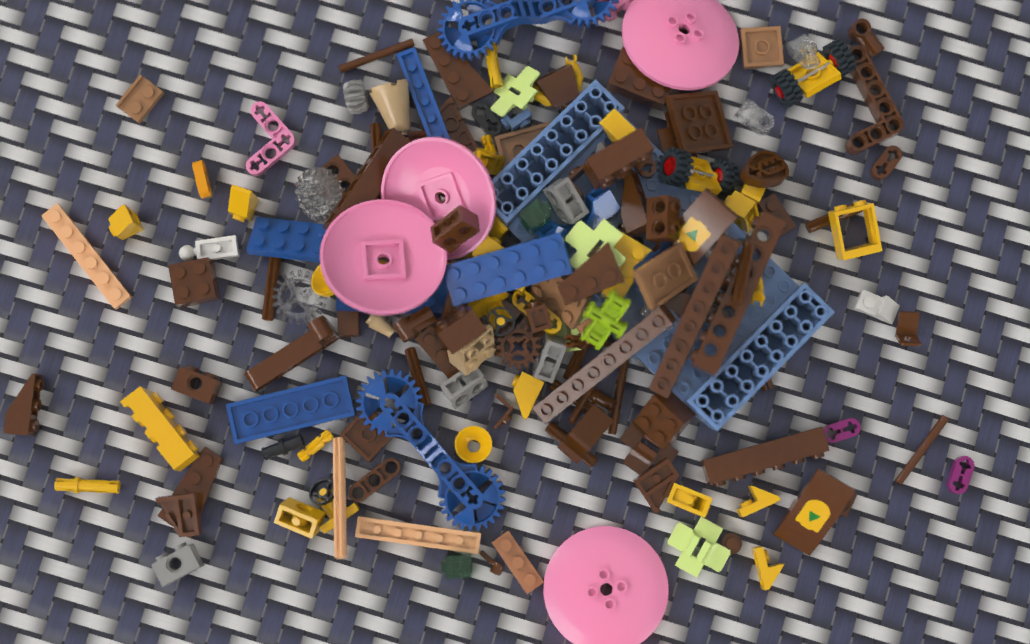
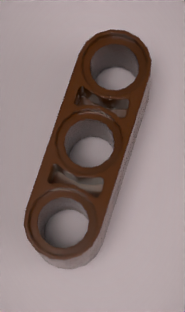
[348,458,402,502]

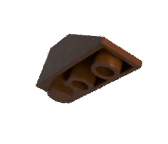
[3,373,44,436]

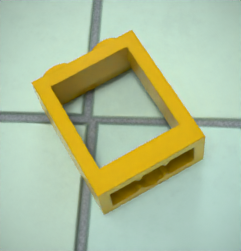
[828,200,882,260]

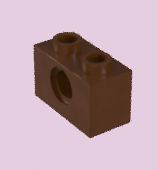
[171,365,222,405]

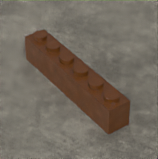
[322,127,411,230]
[701,427,830,487]

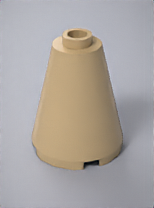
[369,79,411,135]

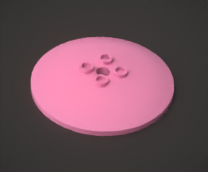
[622,0,739,90]
[381,137,496,260]
[320,199,447,315]
[544,526,668,644]

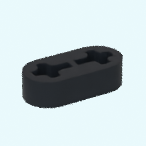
[471,103,502,138]

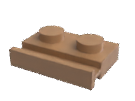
[115,74,165,124]

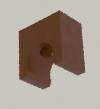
[557,404,614,464]

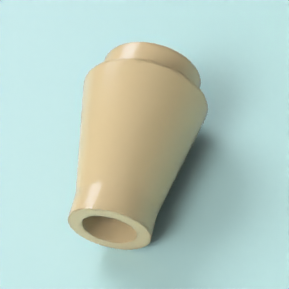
[365,314,395,338]

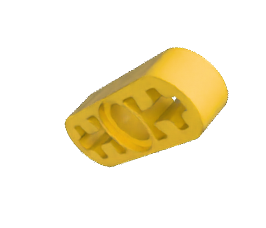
[512,290,562,336]

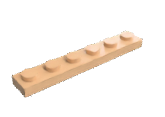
[41,203,132,310]
[355,516,481,554]

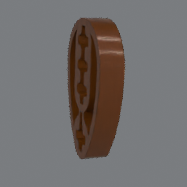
[740,150,789,188]

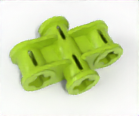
[580,289,631,350]

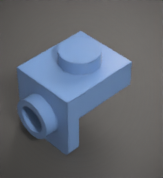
[500,108,532,132]

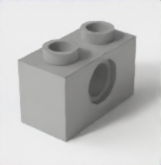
[151,542,204,587]

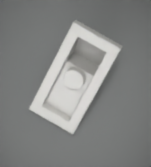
[854,289,900,325]

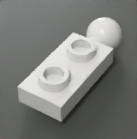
[179,235,239,261]

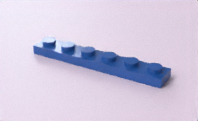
[396,47,451,140]

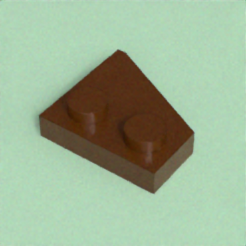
[633,457,679,514]
[155,492,202,537]

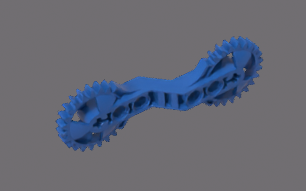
[437,0,619,61]
[355,368,506,532]

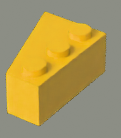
[600,230,652,299]

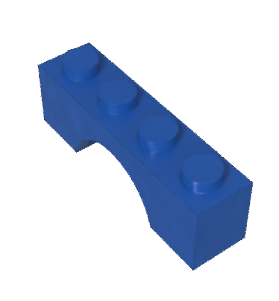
[535,188,621,248]

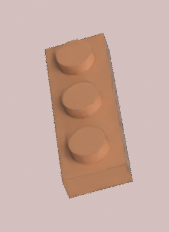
[491,530,544,594]

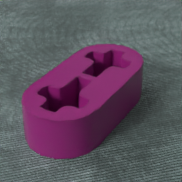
[823,418,861,443]
[946,456,975,494]

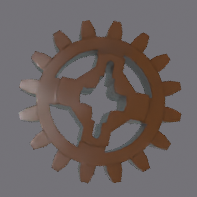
[496,324,541,370]

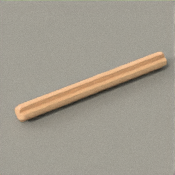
[333,437,347,559]

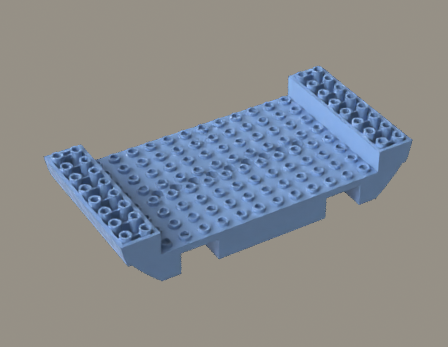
[492,79,835,431]

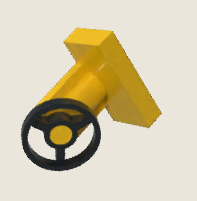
[468,292,515,336]
[309,478,361,534]

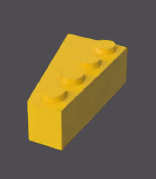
[120,386,200,471]

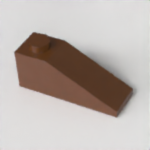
[620,170,647,238]

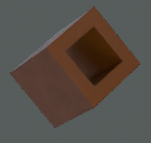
[337,311,361,337]

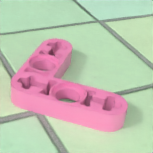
[246,101,296,177]

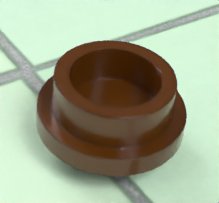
[721,533,742,554]

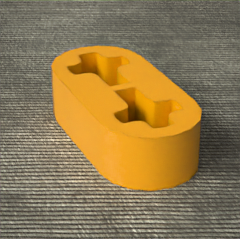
[192,160,212,199]

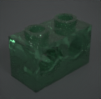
[519,198,553,237]
[441,554,472,578]

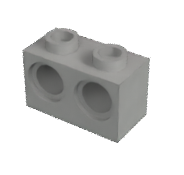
[543,177,590,225]
[531,332,567,383]
[440,368,488,409]

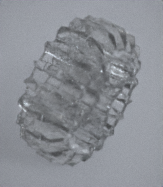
[294,167,345,222]
[272,270,328,325]

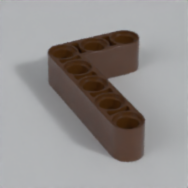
[845,45,904,155]
[244,315,340,392]

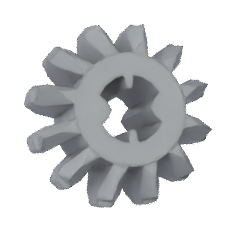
[343,79,369,114]

